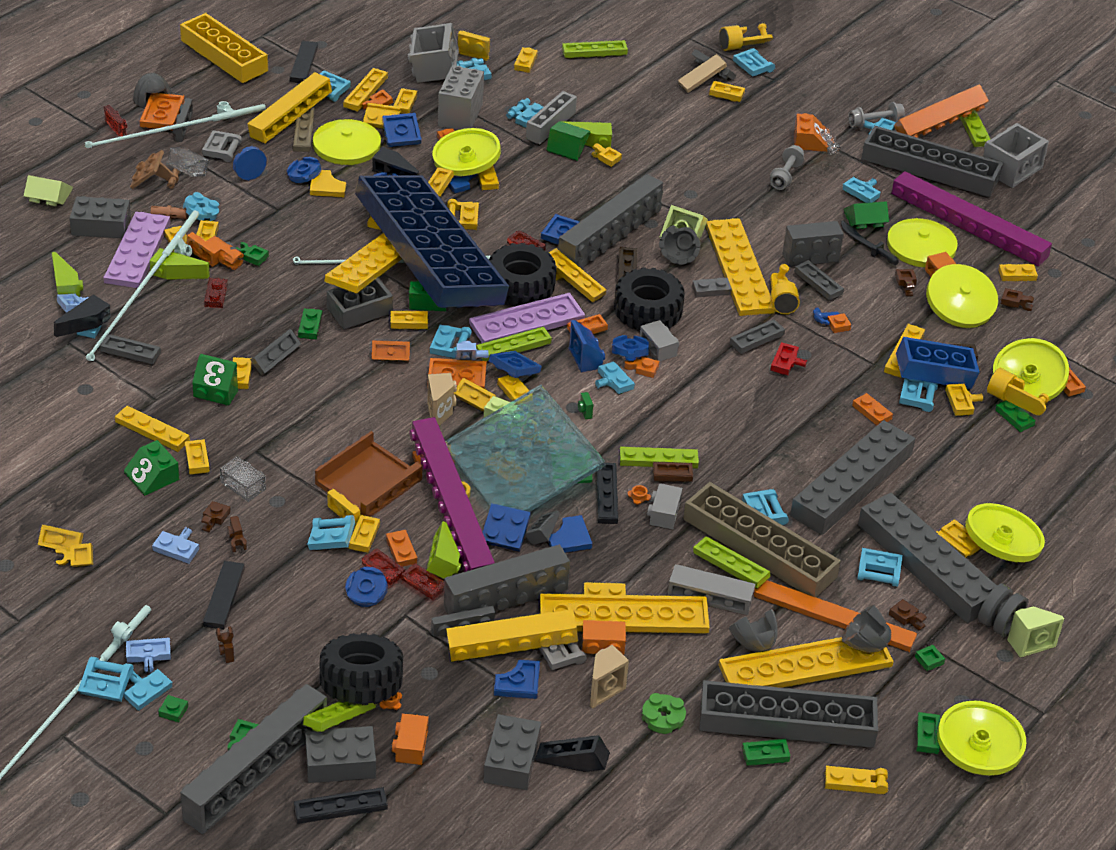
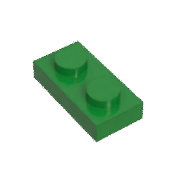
[298,308,322,340]
[995,401,1036,432]
[916,712,940,754]
[742,739,791,766]

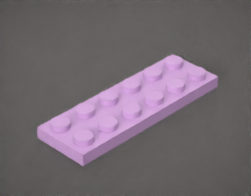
[104,212,170,288]
[469,293,585,343]

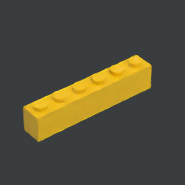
[247,72,332,143]
[446,609,578,662]

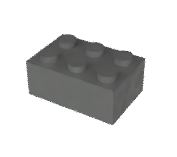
[70,196,131,239]
[782,221,844,267]
[327,277,393,329]
[484,714,541,790]
[305,726,376,783]

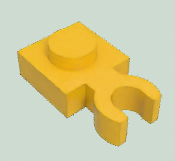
[55,543,93,567]

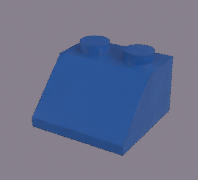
[569,320,605,372]

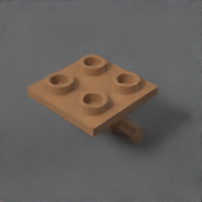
[130,150,180,189]

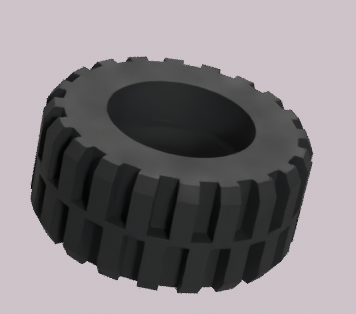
[489,243,556,307]
[614,267,685,331]
[319,633,403,705]

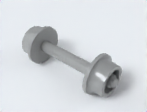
[848,102,905,129]
[770,145,804,190]

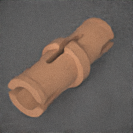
[151,205,188,219]

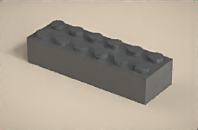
[443,544,570,614]

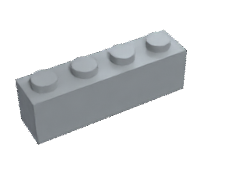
[526,91,577,144]
[668,564,755,615]

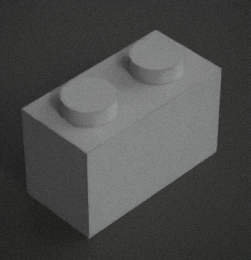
[640,320,679,361]
[647,483,683,529]

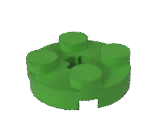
[642,693,686,734]

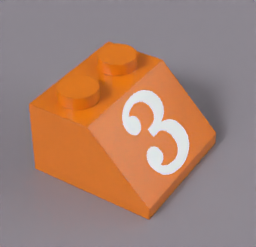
[794,113,828,152]

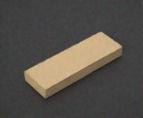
[678,54,727,93]

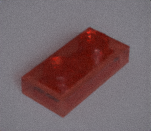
[104,105,127,137]
[507,230,546,250]
[204,278,228,308]
[362,548,406,586]
[401,563,444,600]

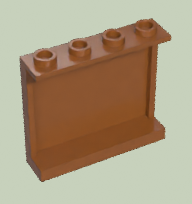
[315,431,423,517]

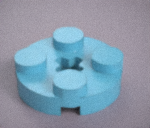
[183,192,219,221]

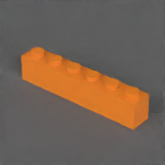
[894,84,989,138]

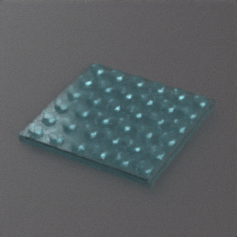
[445,384,606,512]

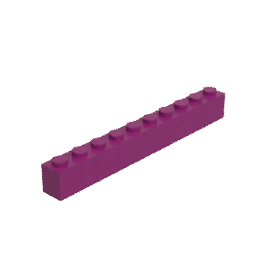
[891,171,1052,267]
[409,417,495,572]

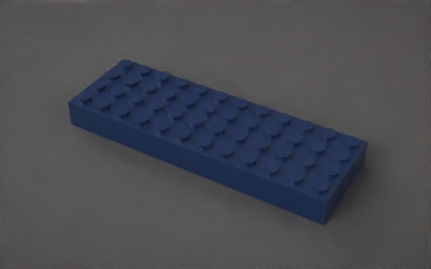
[355,176,509,308]

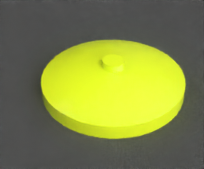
[313,119,381,165]
[432,128,501,176]
[887,218,958,267]
[926,264,998,328]
[993,338,1069,401]
[965,503,1045,562]
[937,701,1026,775]

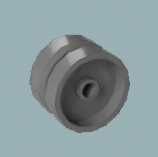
[978,583,1029,637]

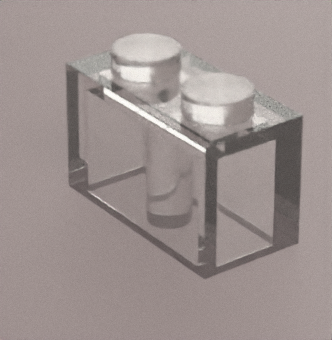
[166,147,210,177]
[220,456,266,502]

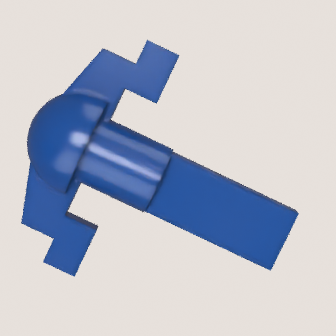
[813,307,839,325]

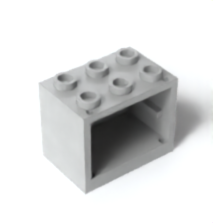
[408,23,459,83]
[438,66,484,130]
[983,123,1049,188]

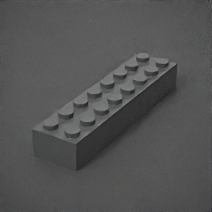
[861,125,1003,197]
[558,174,663,269]
[790,420,916,535]
[858,493,997,624]
[699,680,878,748]
[180,684,327,835]

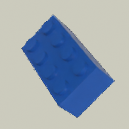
[896,337,980,389]

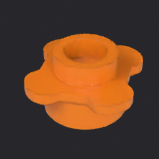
[627,485,651,505]
[379,692,402,710]

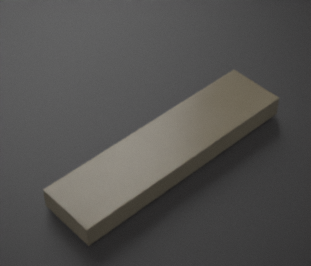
[293,107,315,152]

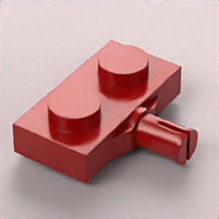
[770,342,807,375]

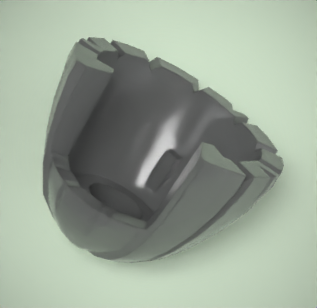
[133,73,172,108]
[659,225,701,265]
[842,605,891,653]
[729,609,778,653]

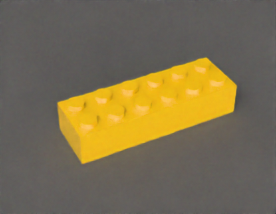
[180,13,268,83]

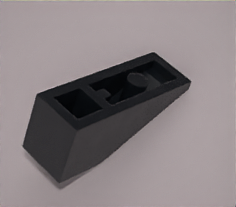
[372,147,419,176]
[54,294,110,337]
[535,735,610,772]

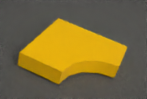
[310,170,346,197]

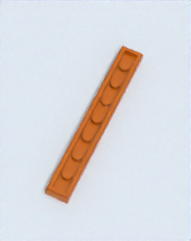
[754,580,917,652]

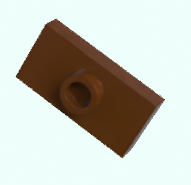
[652,462,693,482]

